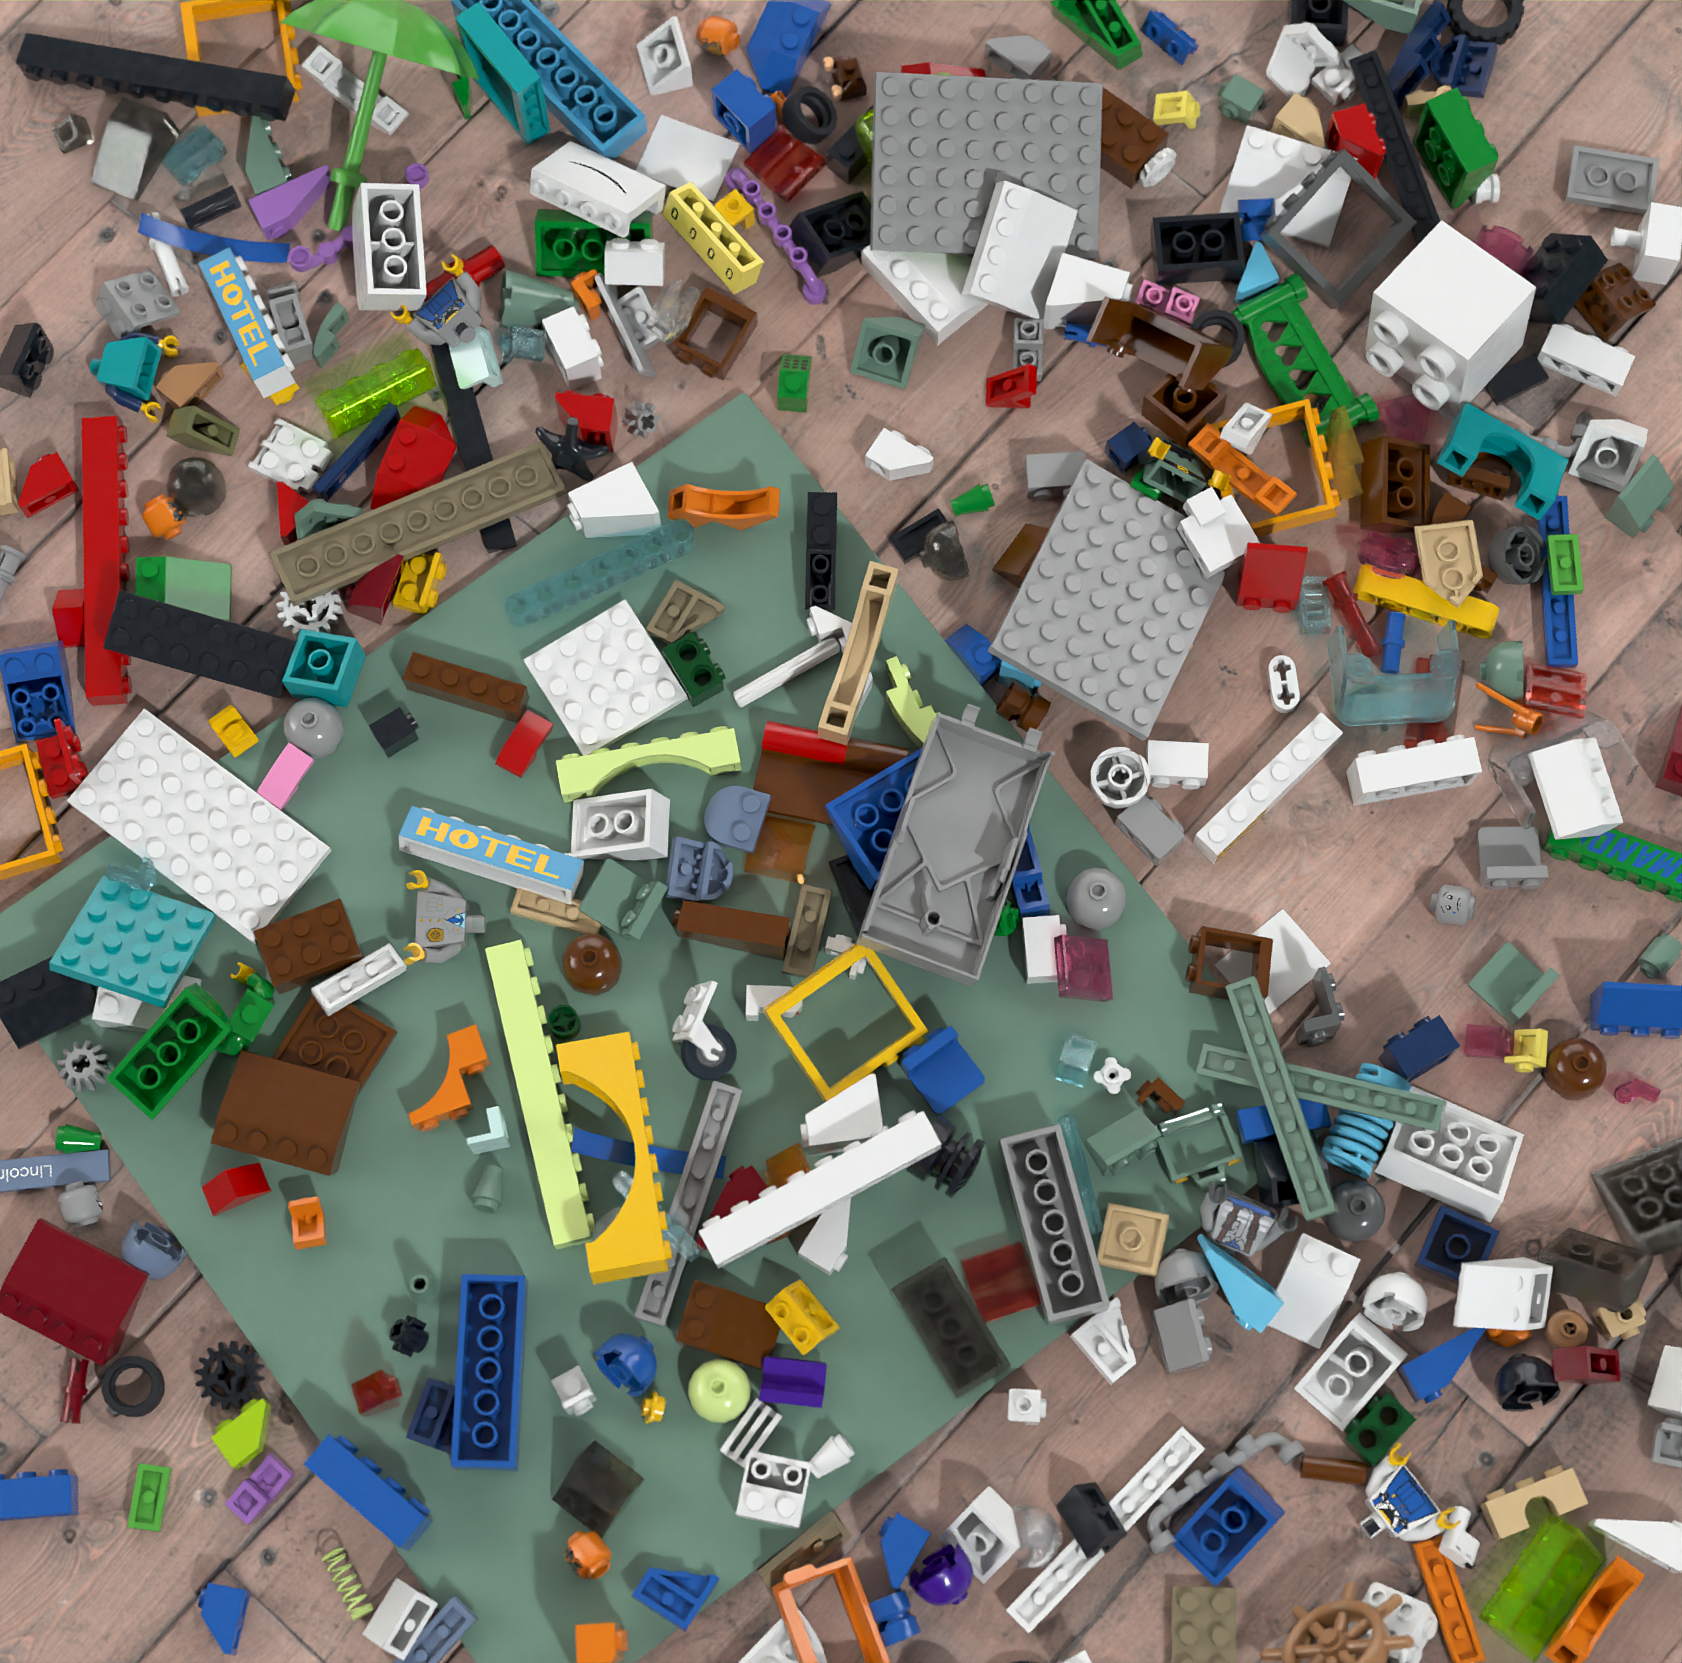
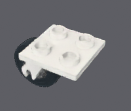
[672,980,737,1080]

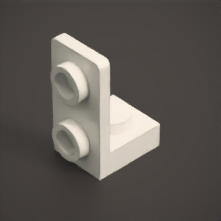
[551,1365,597,1416]

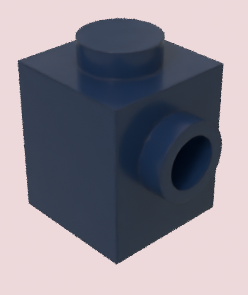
[1104,422,1152,474]

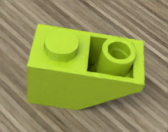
[211,1398,271,1470]

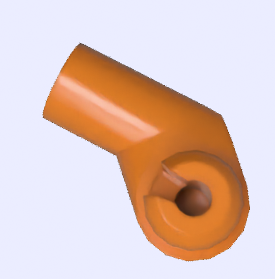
[1485,1328,1532,1348]

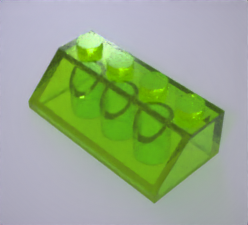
[314,348,437,439]
[1478,1514,1606,1663]

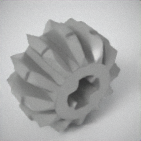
[57,1040,111,1093]

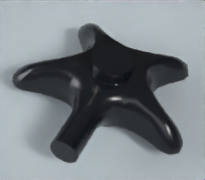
[535,417,609,482]

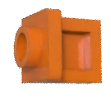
[288,1197,327,1250]

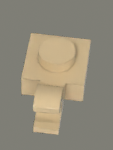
[1401,85,1451,118]

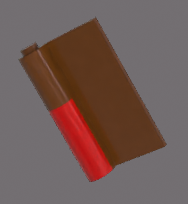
[753,721,909,826]

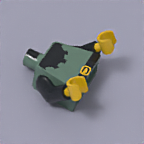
[1138,437,1231,503]

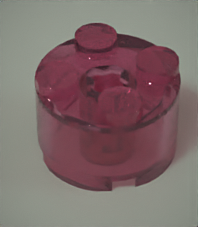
[1473,225,1533,276]

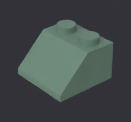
[1605,454,1674,538]

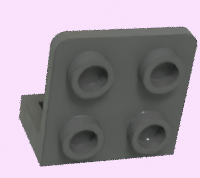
[1295,966,1344,1047]

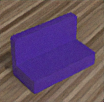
[759,1356,827,1408]

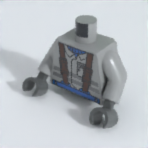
[1200,1181,1299,1257]

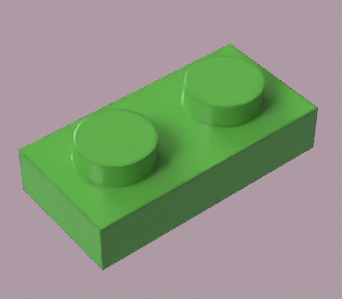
[1546,534,1584,595]
[127,1463,172,1532]

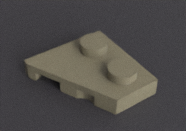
[646,579,726,645]

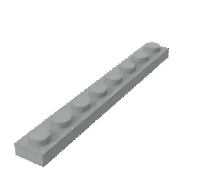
[634,1081,743,1328]

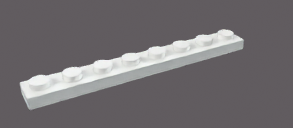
[1006,1427,1205,1634]

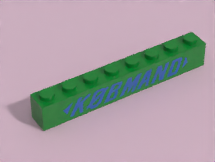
[1543,826,1682,902]

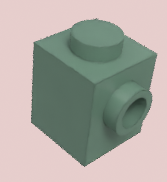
[1217,74,1265,125]

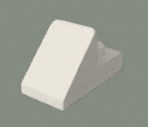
[1220,402,1272,455]

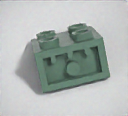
[578,858,668,941]
[1468,942,1560,1026]

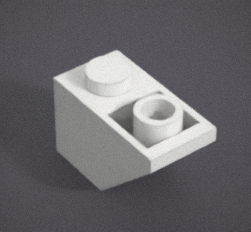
[865,428,934,481]

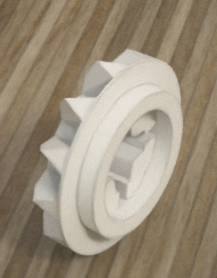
[1138,148,1176,187]

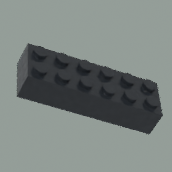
[103,590,297,698]

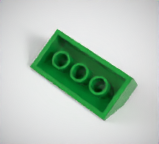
[534,209,653,277]
[106,983,233,1120]

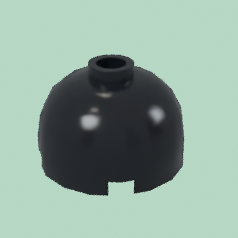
[1494,1353,1561,1412]

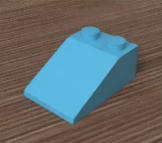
[1197,1233,1284,1333]

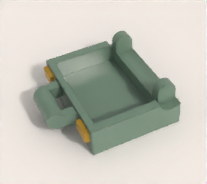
[1155,1103,1243,1191]

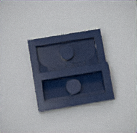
[406,1377,455,1454]

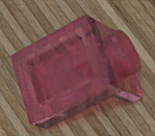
[1464,1024,1514,1063]

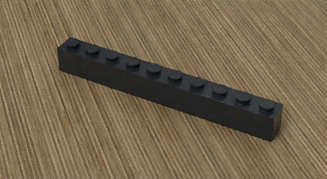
[15,33,296,121]

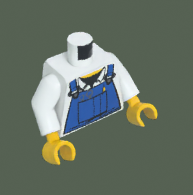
[1359,1443,1461,1541]

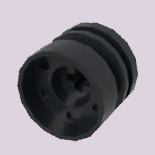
[906,1115,985,1199]

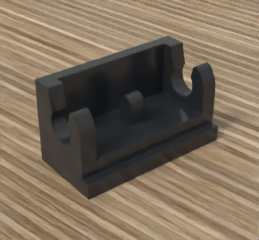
[1056,1482,1128,1559]

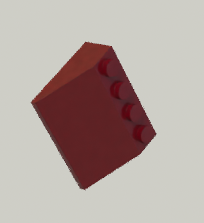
[0,1218,149,1366]

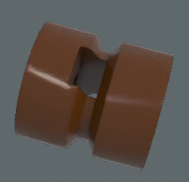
[995,680,1051,732]

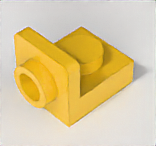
[714,189,755,230]
[208,705,259,758]

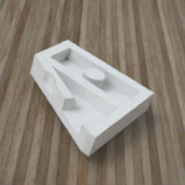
[1070,1297,1136,1385]

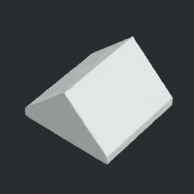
[636,16,693,95]

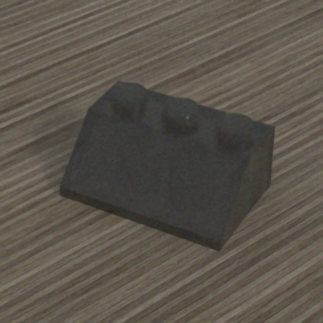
[1538,1228,1654,1313]

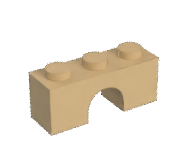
[1479,1465,1588,1540]

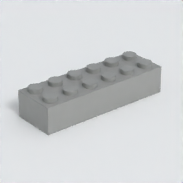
[998,1124,1110,1326]

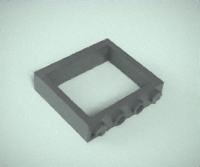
[1259,149,1416,309]

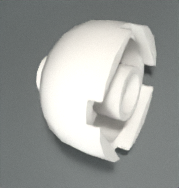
[1090,747,1150,809]
[1363,1272,1427,1331]

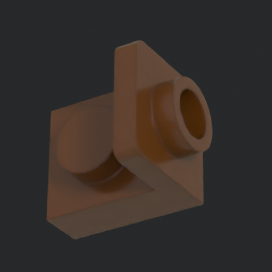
[1135,1077,1185,1116]

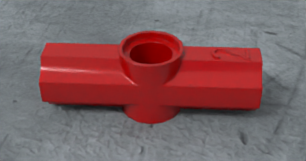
[424,245,506,303]

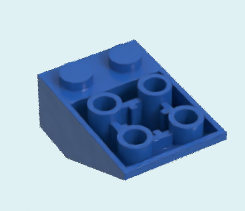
[0,640,76,742]

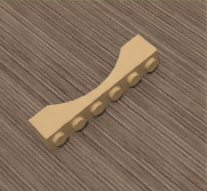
[818,561,899,746]

